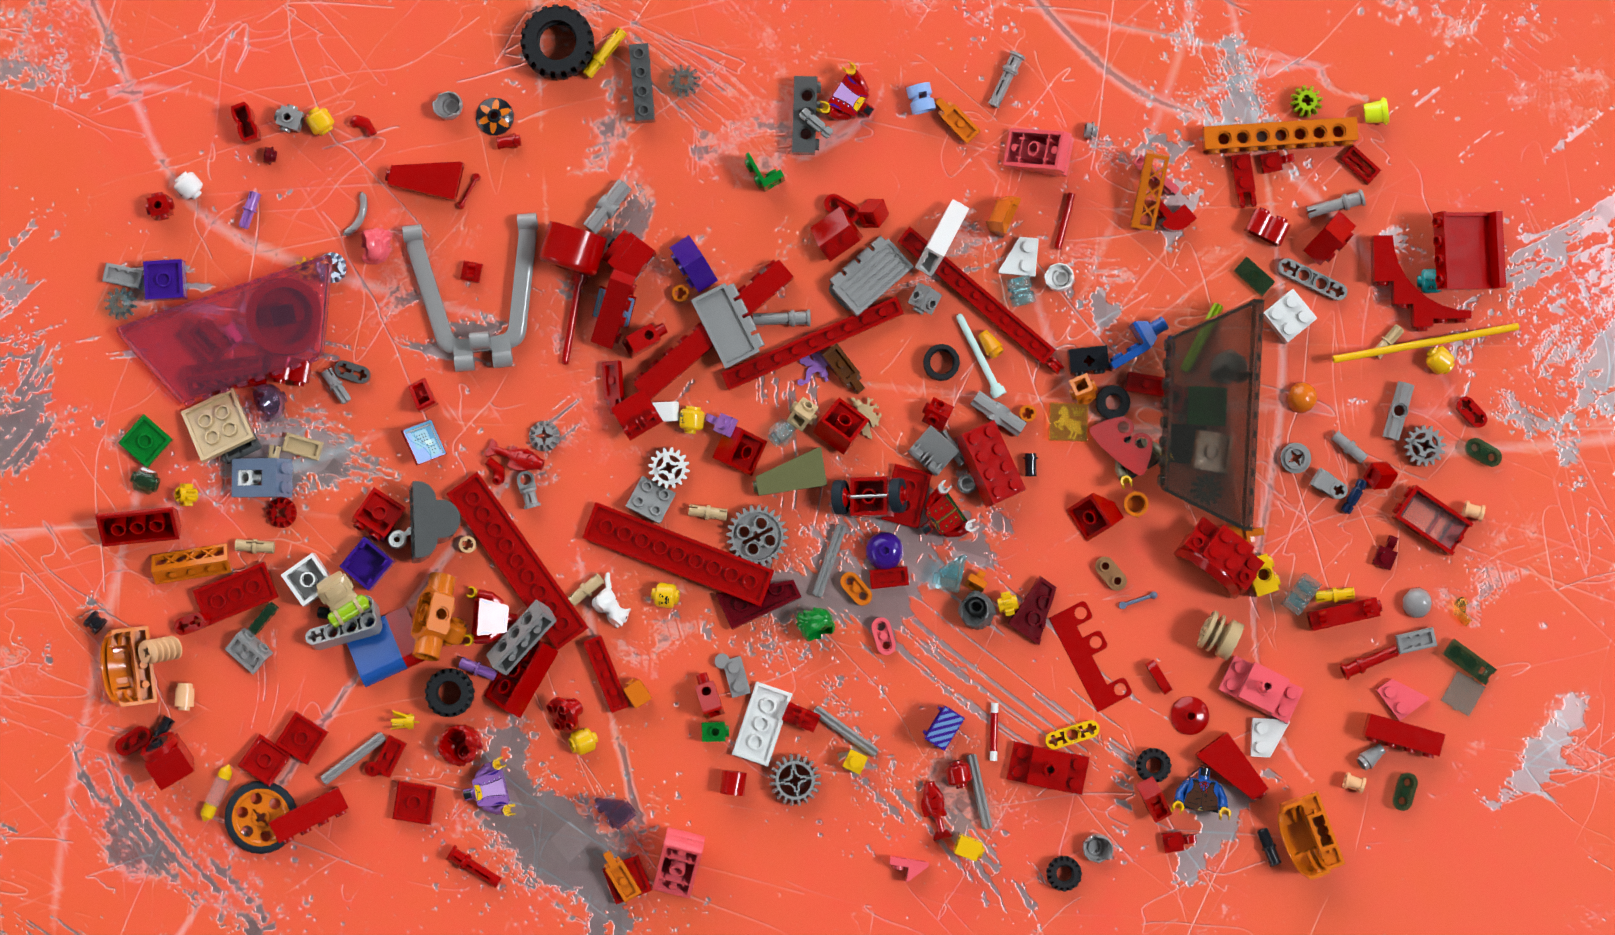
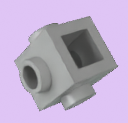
[274,104,306,133]
[908,282,942,315]

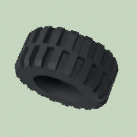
[520,4,595,80]

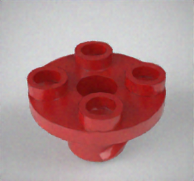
[546,697,583,733]

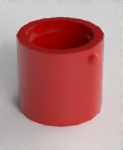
[720,770,747,796]

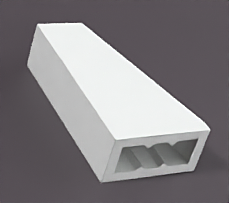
[915,199,969,277]

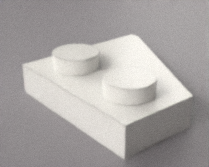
[998,237,1039,277]
[1250,718,1290,757]

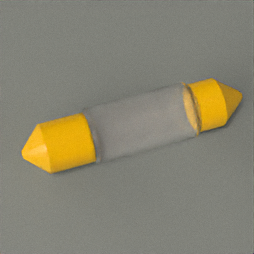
[200,764,232,822]

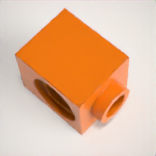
[623,678,653,709]

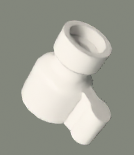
[388,527,411,549]

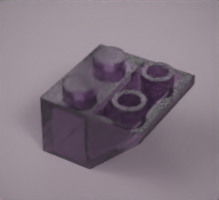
[594,795,638,830]

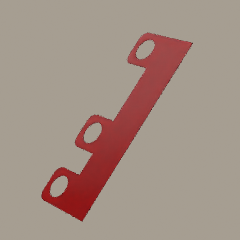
[1049,601,1132,712]

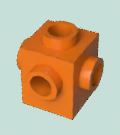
[1069,373,1098,405]

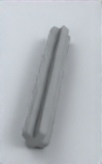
[812,524,846,597]
[813,706,879,757]
[320,732,386,784]
[966,754,992,830]

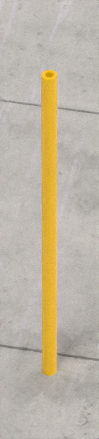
[1332,323,1519,363]

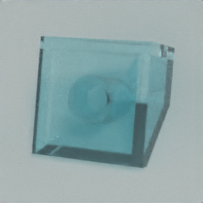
[932,554,967,593]

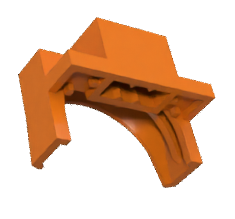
[1277,791,1346,880]

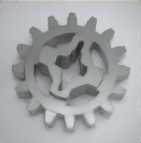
[1403,425,1446,467]

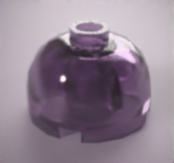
[253,383,287,423]

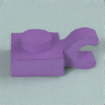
[705,413,738,437]

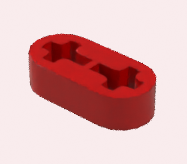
[1456,396,1488,428]
[174,611,210,635]
[1145,659,1173,695]

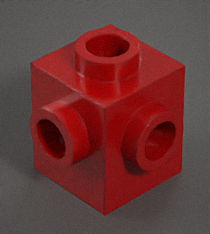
[145,192,175,221]
[922,397,954,431]

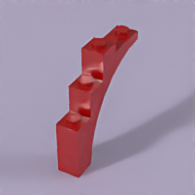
[1371,235,1472,332]

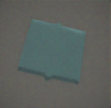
[1441,671,1485,716]

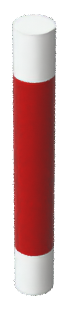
[990,703,999,761]

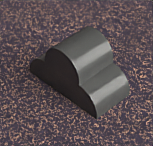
[409,481,460,563]

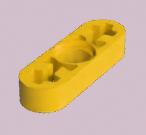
[1045,720,1100,749]

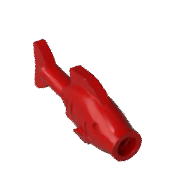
[485,439,545,472]
[921,781,953,841]

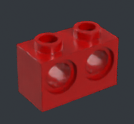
[1136,776,1172,823]

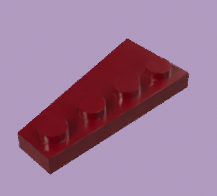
[716,580,802,630]

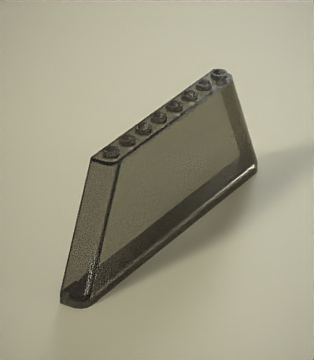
[1157,299,1264,531]

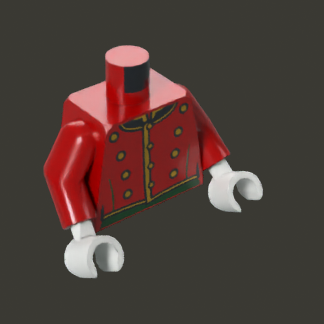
[920,480,979,538]

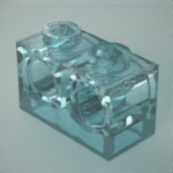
[1281,573,1322,616]

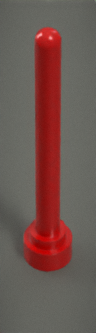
[561,273,588,365]

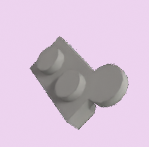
[715,653,751,698]

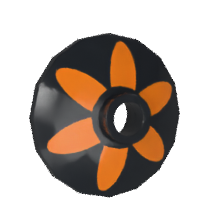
[476,98,514,136]

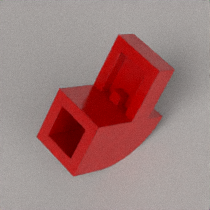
[1153,200,1197,232]

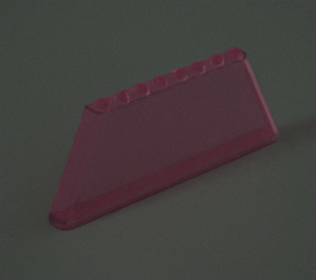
[116,255,333,406]

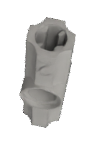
[583,179,632,234]
[1382,381,1414,441]
[970,390,1027,437]

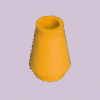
[978,330,1004,359]

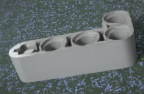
[305,595,382,650]

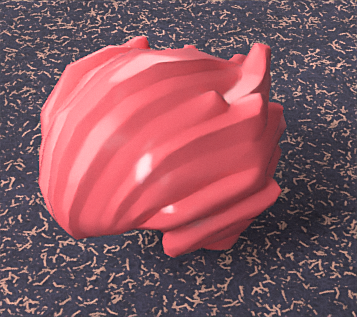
[361,228,393,265]

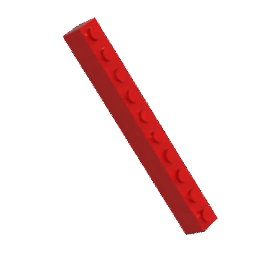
[633,260,794,400]

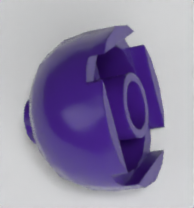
[866,532,904,569]

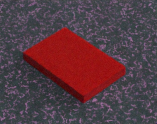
[881,464,932,529]

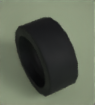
[923,344,960,381]

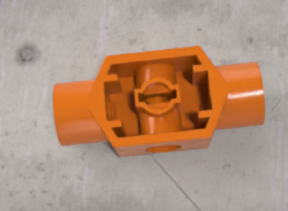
[410,572,456,661]

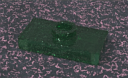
[1234,256,1275,296]

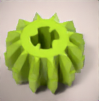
[1290,85,1323,118]

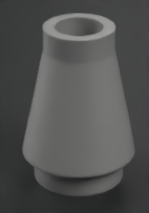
[1356,744,1386,771]

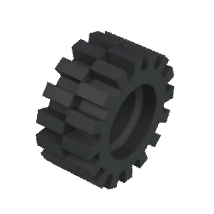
[1136,748,1172,782]
[1046,856,1082,892]

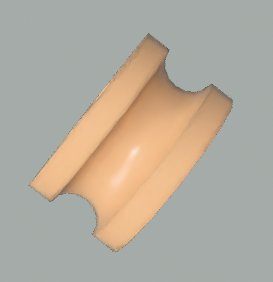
[459,536,477,553]

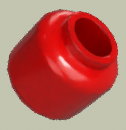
[945,759,972,789]

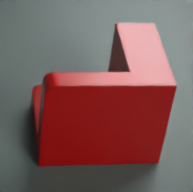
[857,199,889,228]
[1363,462,1398,490]

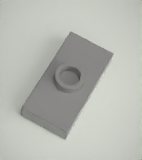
[102,263,144,290]
[1395,627,1437,654]

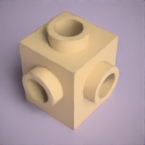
[786,397,819,432]

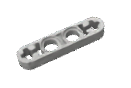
[1277,258,1347,301]

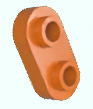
[840,572,872,606]

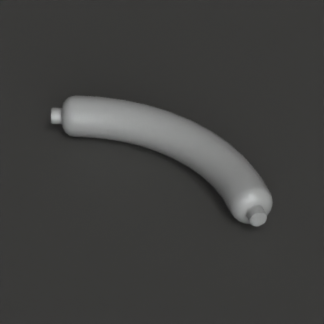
[343,192,368,236]

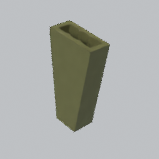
[753,447,827,496]

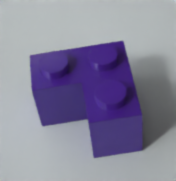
[670,235,718,292]

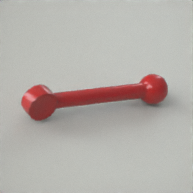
[457,173,480,209]

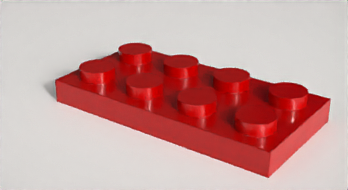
[193,562,279,626]

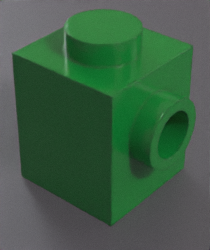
[702,721,729,742]

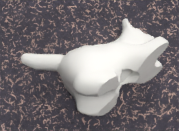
[592,572,631,628]

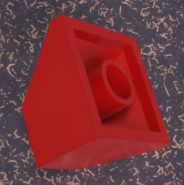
[1066,493,1124,541]

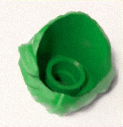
[796,607,835,642]

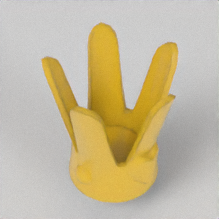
[390,710,420,730]

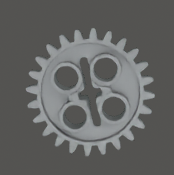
[726,504,789,566]

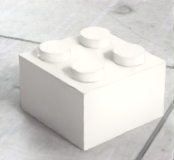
[1261,289,1317,344]
[281,553,331,607]

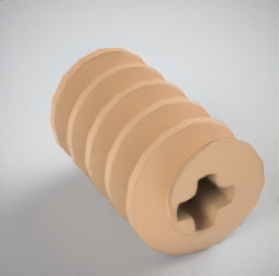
[138,636,182,664]

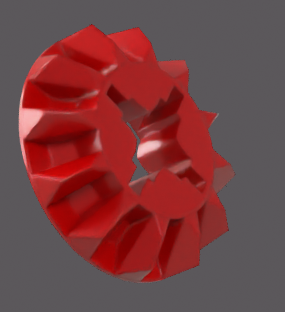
[266,498,297,528]

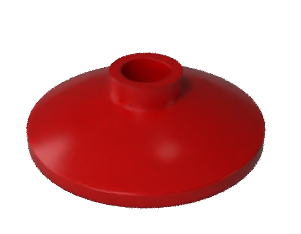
[1171,697,1209,735]

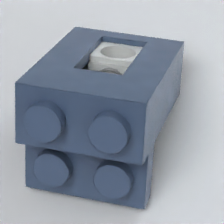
[232,458,293,498]

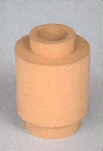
[175,683,195,711]

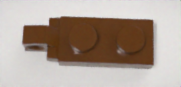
[821,343,865,394]

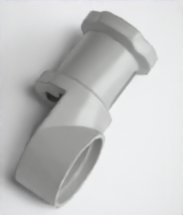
[517,471,541,510]

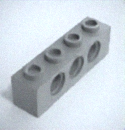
[486,600,557,676]

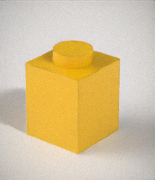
[842,748,868,775]

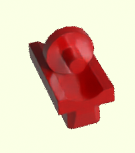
[782,702,821,733]

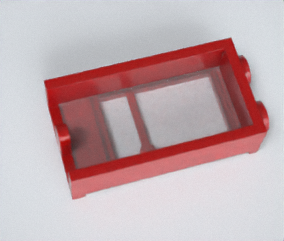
[1392,485,1474,556]

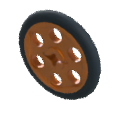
[224,781,296,854]

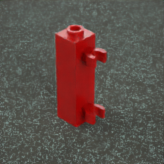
[1306,597,1382,631]

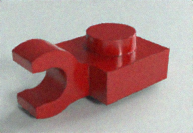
[1260,151,1295,174]
[1162,831,1197,853]

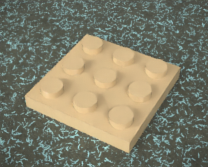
[181,387,255,463]

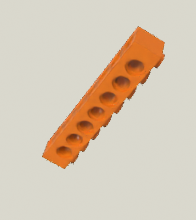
[1202,117,1359,155]

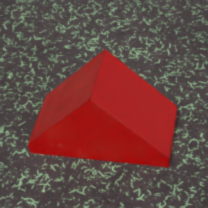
[408,378,438,413]

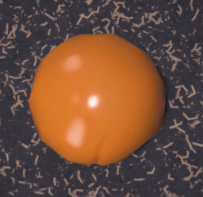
[1287,382,1317,414]

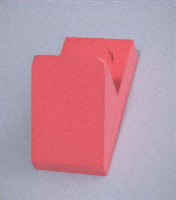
[889,855,929,883]

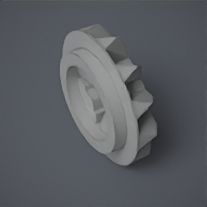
[529,421,560,451]
[1280,443,1311,473]

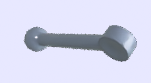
[1119,591,1158,609]

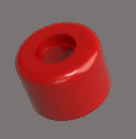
[539,221,607,276]

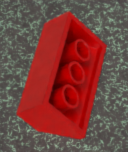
[95,507,181,547]
[484,639,559,718]

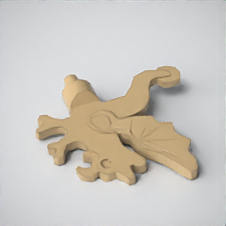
[851,397,882,439]

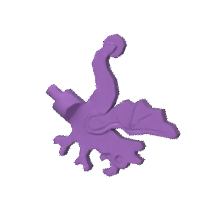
[797,350,829,386]

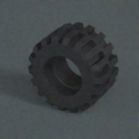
[425,668,475,717]

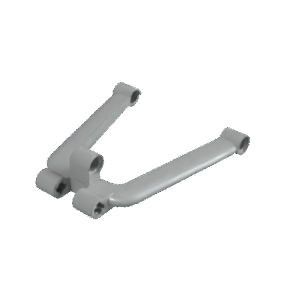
[402,212,538,372]

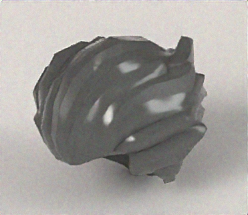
[958,590,996,630]

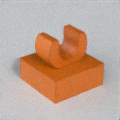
[964,570,988,593]

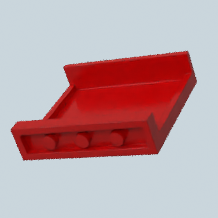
[1432,211,1506,290]

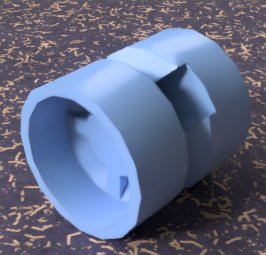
[906,82,936,115]

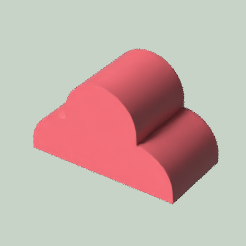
[1003,128,1074,177]
[653,827,705,899]

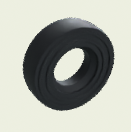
[1096,385,1130,419]

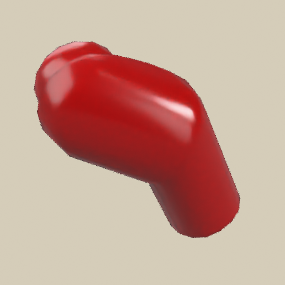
[349,115,377,137]
[485,457,505,485]

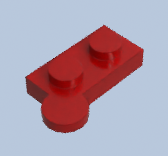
[365,735,407,778]

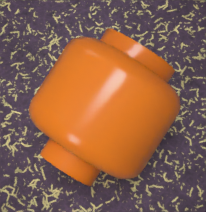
[443,617,467,647]

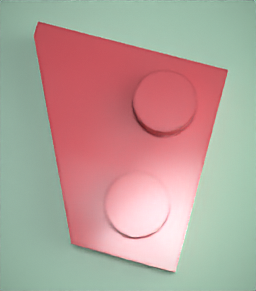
[1376,679,1429,721]

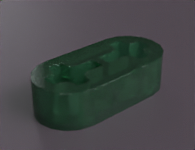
[248,602,279,635]

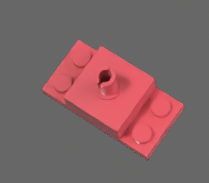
[1218,655,1304,724]

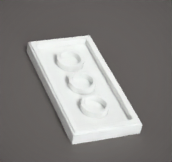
[732,681,793,767]

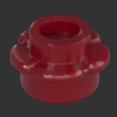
[263,146,277,165]

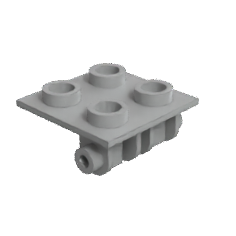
[908,425,960,476]
[625,476,676,524]

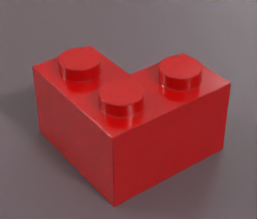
[1303,211,1356,265]

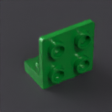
[744,152,785,192]

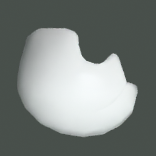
[1044,263,1074,292]

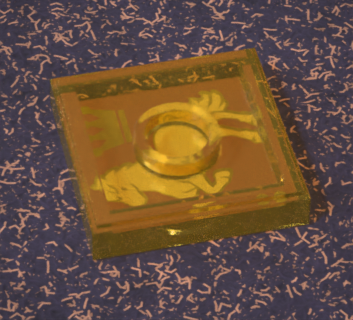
[1048,402,1088,442]

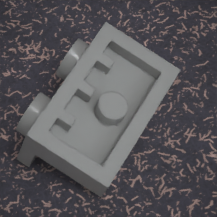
[225,628,273,675]

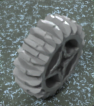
[769,754,821,806]

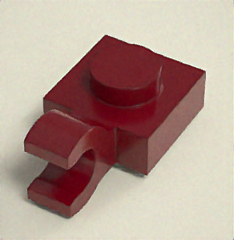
[1372,535,1398,570]

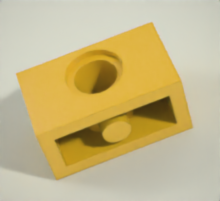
[1251,553,1281,597]
[953,833,985,861]

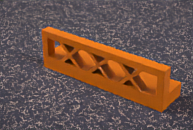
[1131,149,1170,231]
[151,543,232,585]

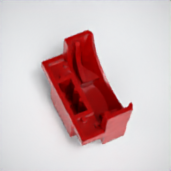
[1174,516,1265,599]

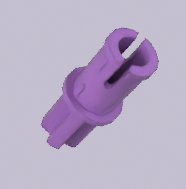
[239,191,261,229]
[458,657,497,680]

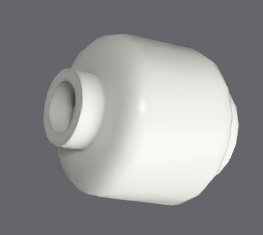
[174,171,203,200]

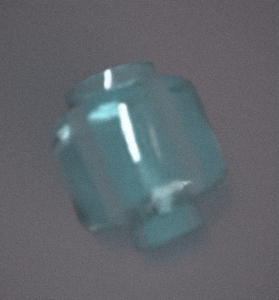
[768,419,797,447]

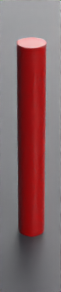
[1054,193,1076,250]

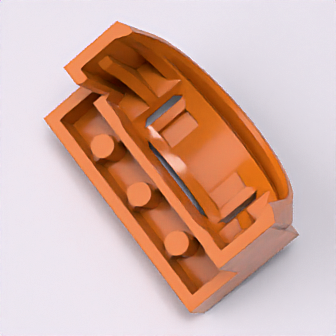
[100,626,158,707]

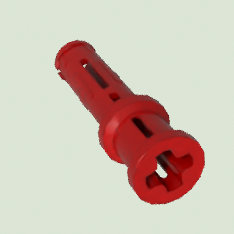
[1340,645,1399,680]
[445,845,502,888]

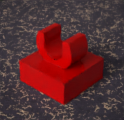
[460,260,483,283]

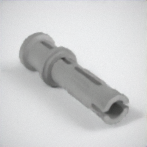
[988,50,1026,108]
[1306,189,1366,219]
[753,309,811,327]

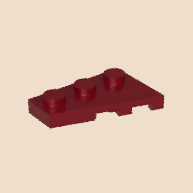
[1008,576,1057,645]

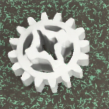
[648,447,690,489]

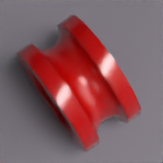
[1045,356,1065,375]

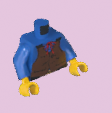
[1170,767,1231,821]

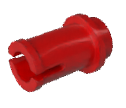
[496,133,521,150]

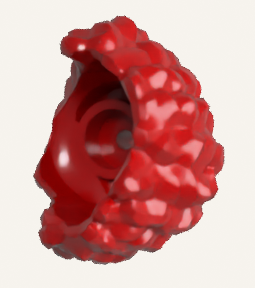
[437,724,483,767]

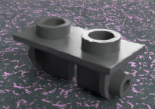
[222,431,262,464]

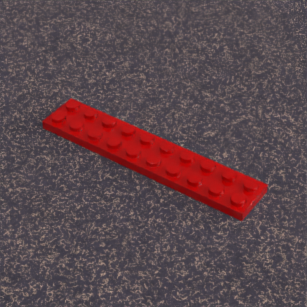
[446,472,589,650]
[582,502,775,606]

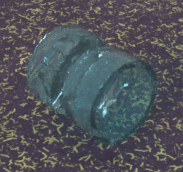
[1006,275,1036,307]

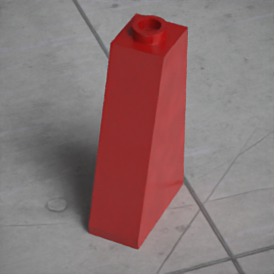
[385,161,465,202]
[1195,732,1269,800]

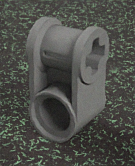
[1309,468,1348,499]

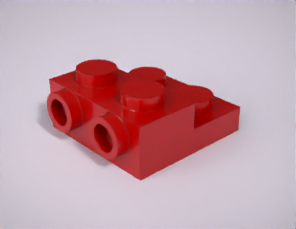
[351,487,406,542]

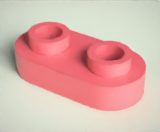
[871,617,896,655]

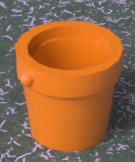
[1123,490,1149,518]

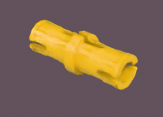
[1315,587,1355,603]

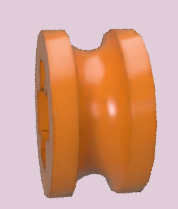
[672,285,689,303]
[1019,405,1037,422]

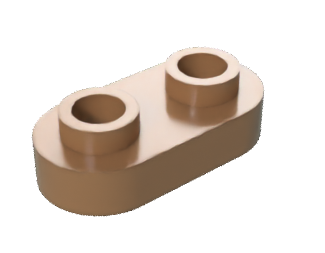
[1095,557,1127,591]

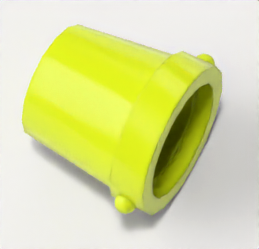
[1363,97,1389,125]

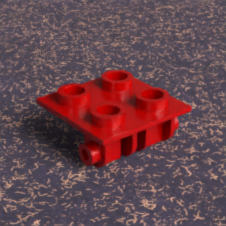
[611,388,663,441]

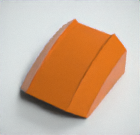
[986,196,1021,238]

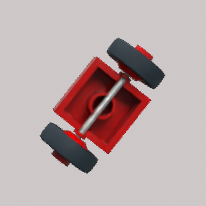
[831,476,908,518]

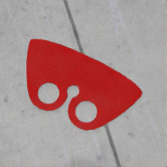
[1089,417,1153,476]

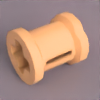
[1462,500,1486,522]
[1342,772,1366,794]

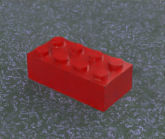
[954,420,1026,508]

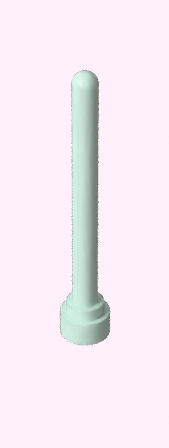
[956,314,1007,399]

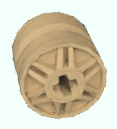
[1197,610,1244,661]

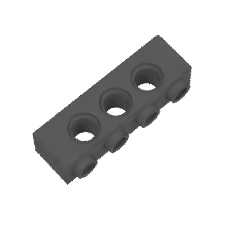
[629,43,655,124]
[792,76,821,155]

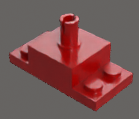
[1006,741,1090,795]

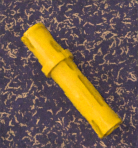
[582,27,627,79]

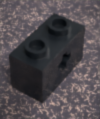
[1067,345,1109,377]

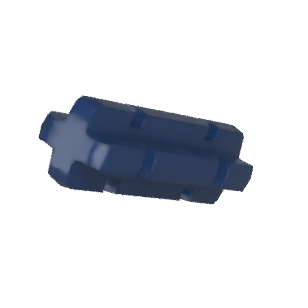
[1341,479,1368,514]

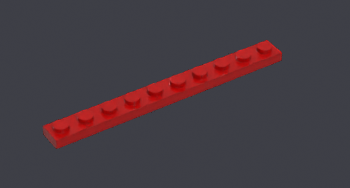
[897,227,1056,365]
[721,296,904,391]

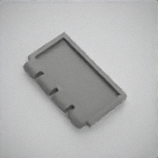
[829,236,914,317]
[691,283,765,369]

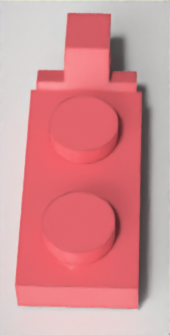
[1133,154,1180,195]

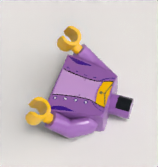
[463,756,516,816]

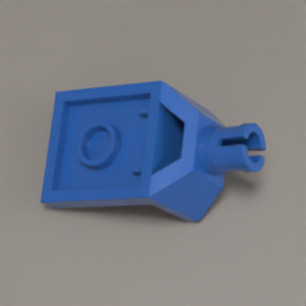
[1109,316,1169,371]

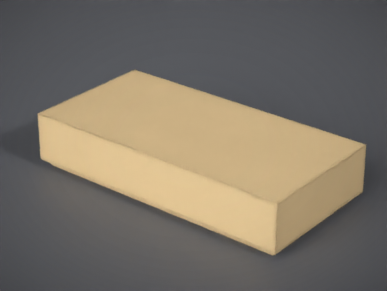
[281,432,324,461]

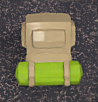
[317,571,370,628]

